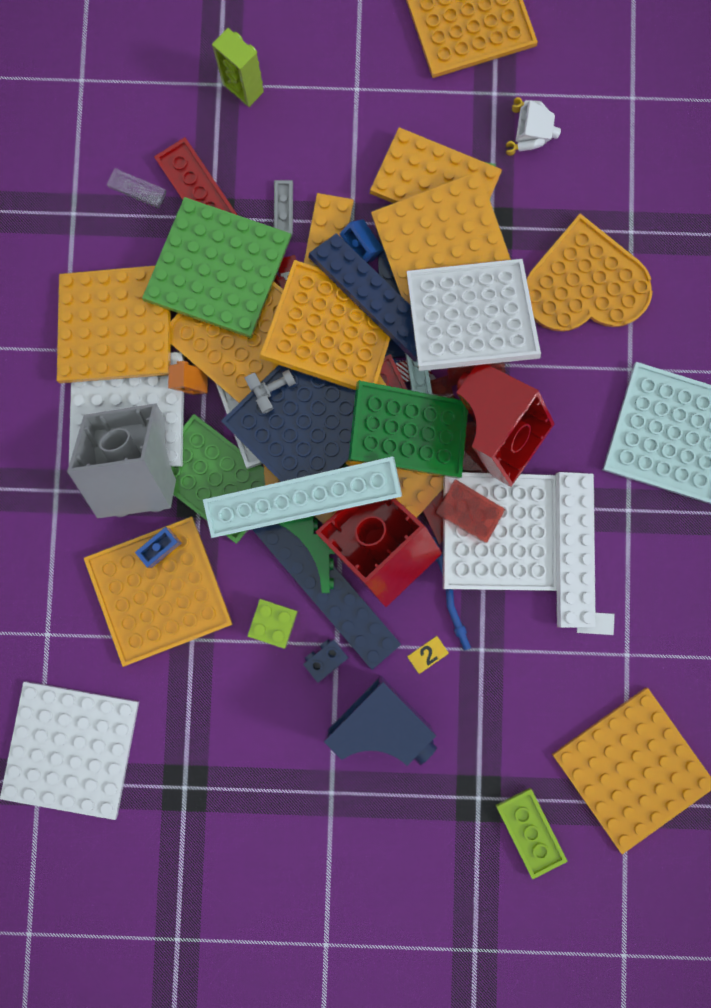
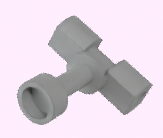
[245,369,296,414]

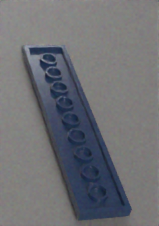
[252,524,401,670]

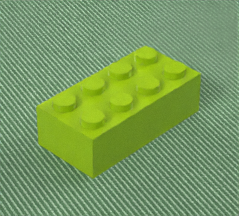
[212,28,264,107]

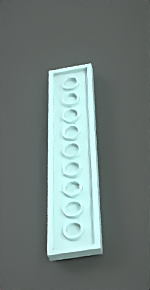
[203,457,402,538]

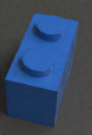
[339,219,384,263]
[135,527,182,568]

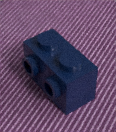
[303,639,349,683]

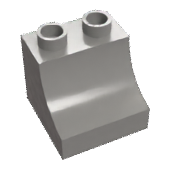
[67,403,176,518]

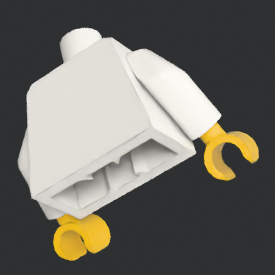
[506,97,561,156]

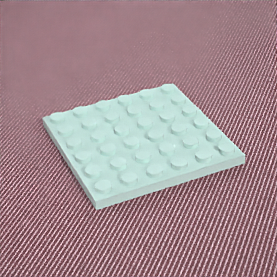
[602,362,711,504]

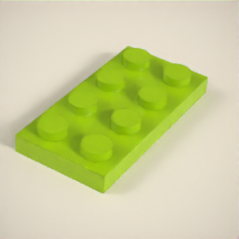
[496,788,568,880]

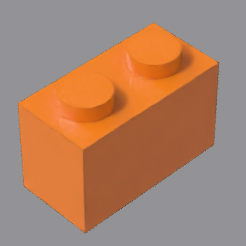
[168,361,208,395]

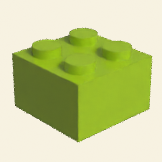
[247,599,298,649]

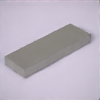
[274,180,293,237]

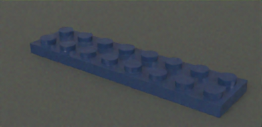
[308,233,417,362]

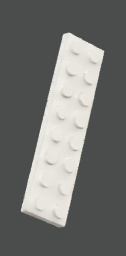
[556,472,596,627]

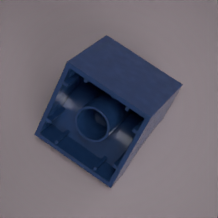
[324,676,437,766]

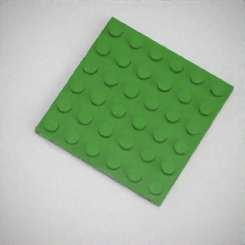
[142,197,291,338]

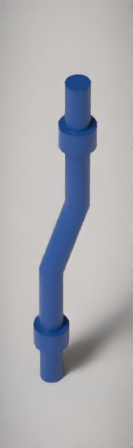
[433,537,471,650]

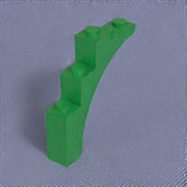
[278,516,336,593]

